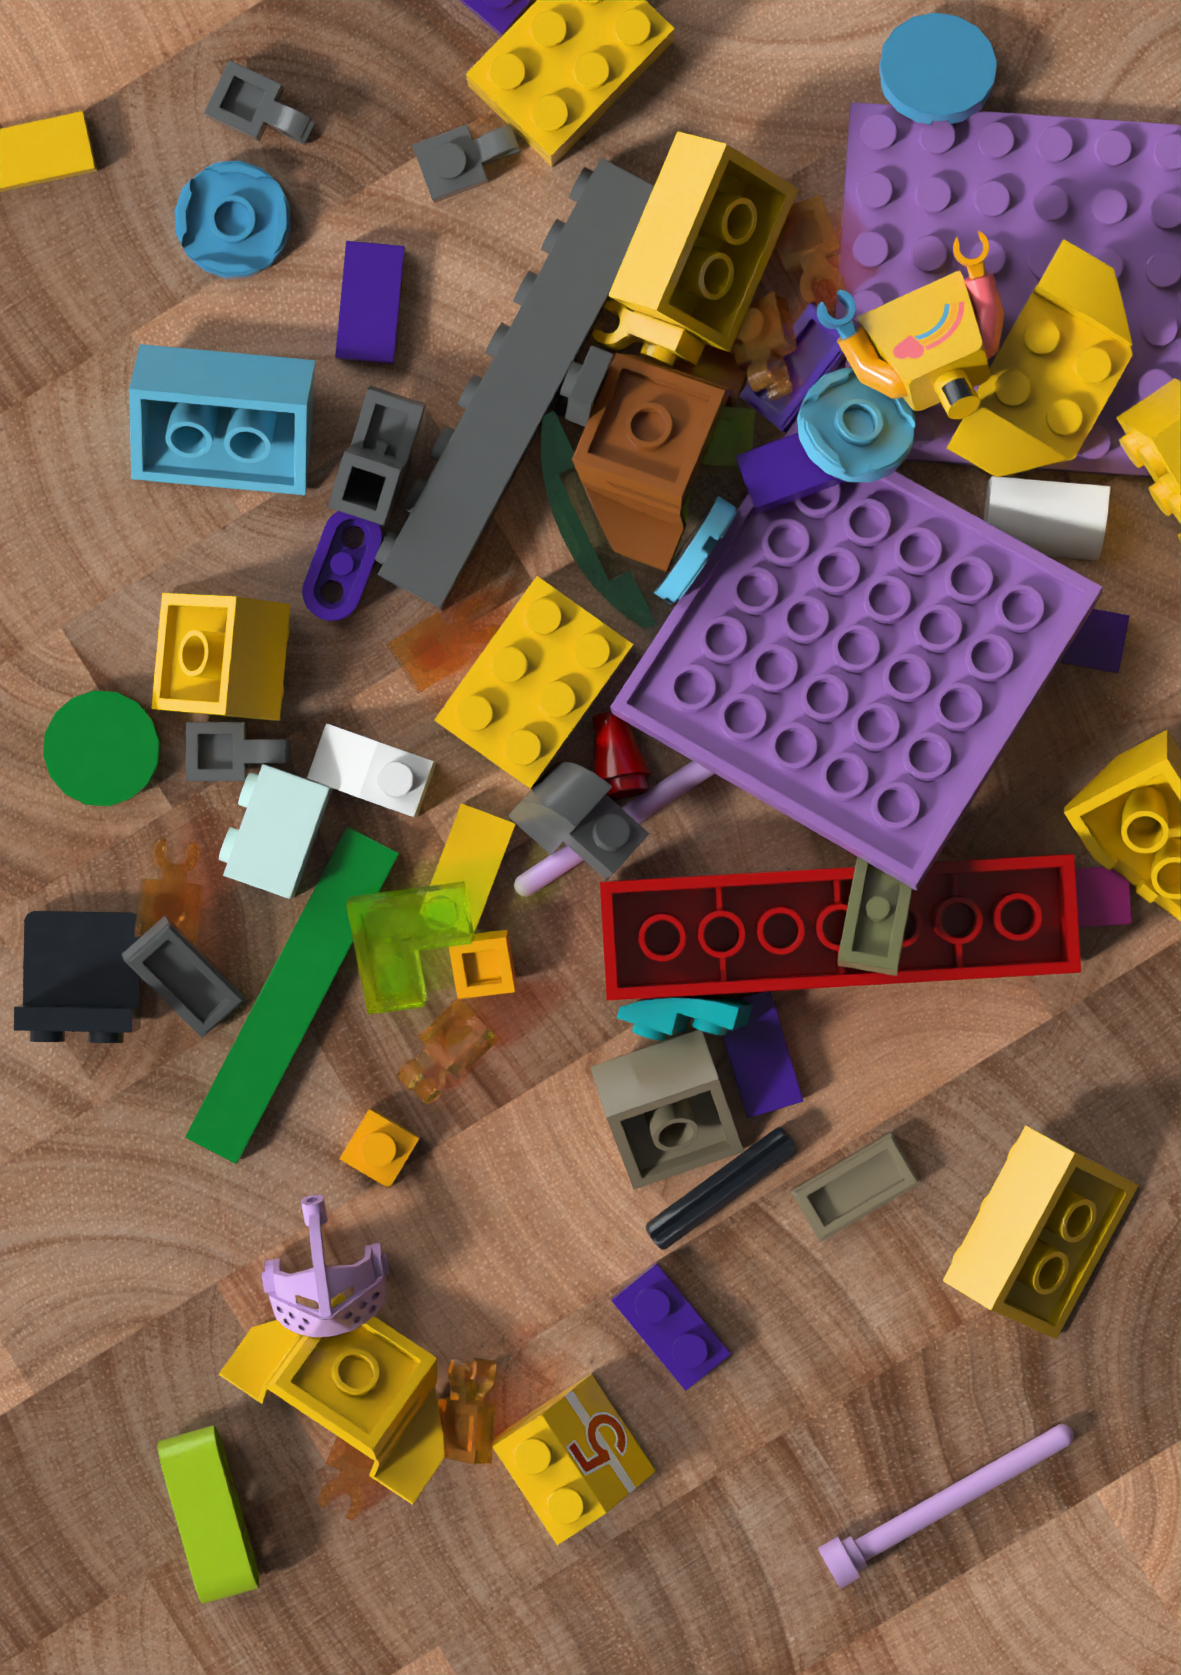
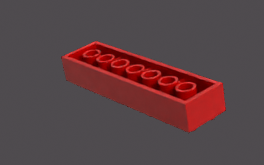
[600,854,1081,1001]

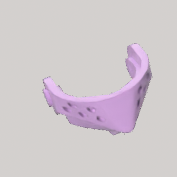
[262,1195,390,1337]

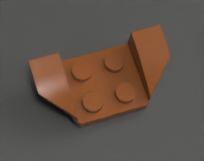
[572,345,753,572]

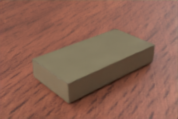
[790,1131,921,1242]

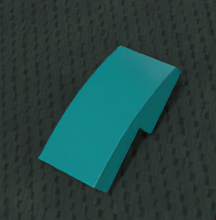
[617,994,753,1041]

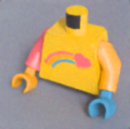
[817,231,1004,420]

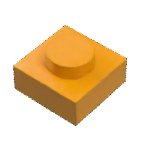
[448,930,518,999]
[339,1107,420,1189]

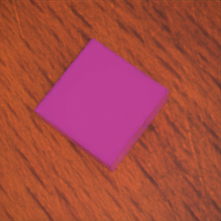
[1075,867,1132,927]

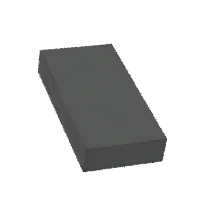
[122,915,246,1038]

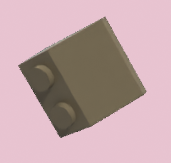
[590,1030,744,1189]

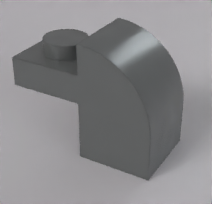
[328,386,427,526]
[508,762,650,881]

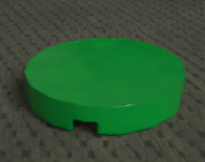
[43,690,161,807]

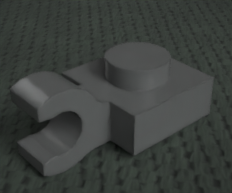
[204,60,315,146]
[412,124,521,203]
[554,346,613,427]
[186,722,290,781]

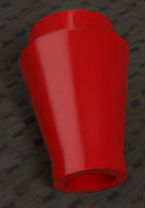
[592,711,651,800]

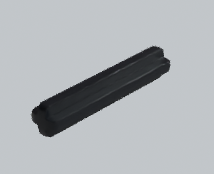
[645,1127,798,1250]

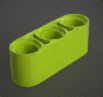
[157,1425,260,1604]

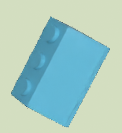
[129,344,315,495]

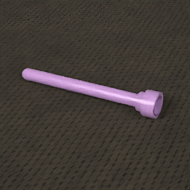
[514,761,715,897]
[818,1424,1074,1589]

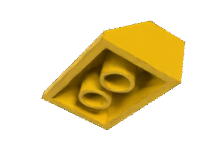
[943,1125,1139,1339]

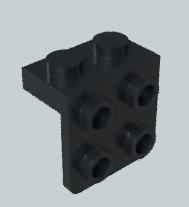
[14,911,142,1043]

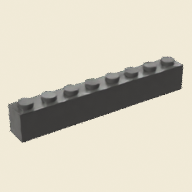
[375,158,654,611]

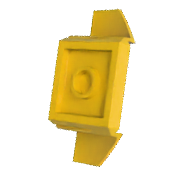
[946,239,1133,477]
[219,1294,445,1505]

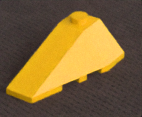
[1064,730,1181,922]

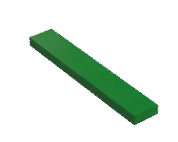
[185,826,400,1164]

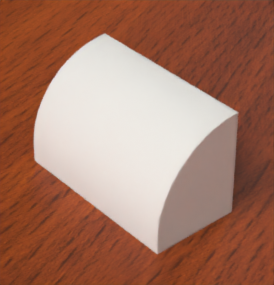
[984,476,1110,561]

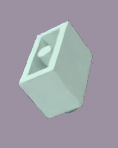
[218,764,333,899]

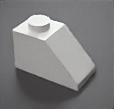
[307,723,437,817]

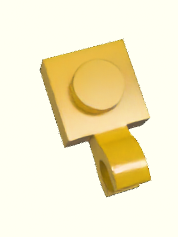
[592,301,705,367]

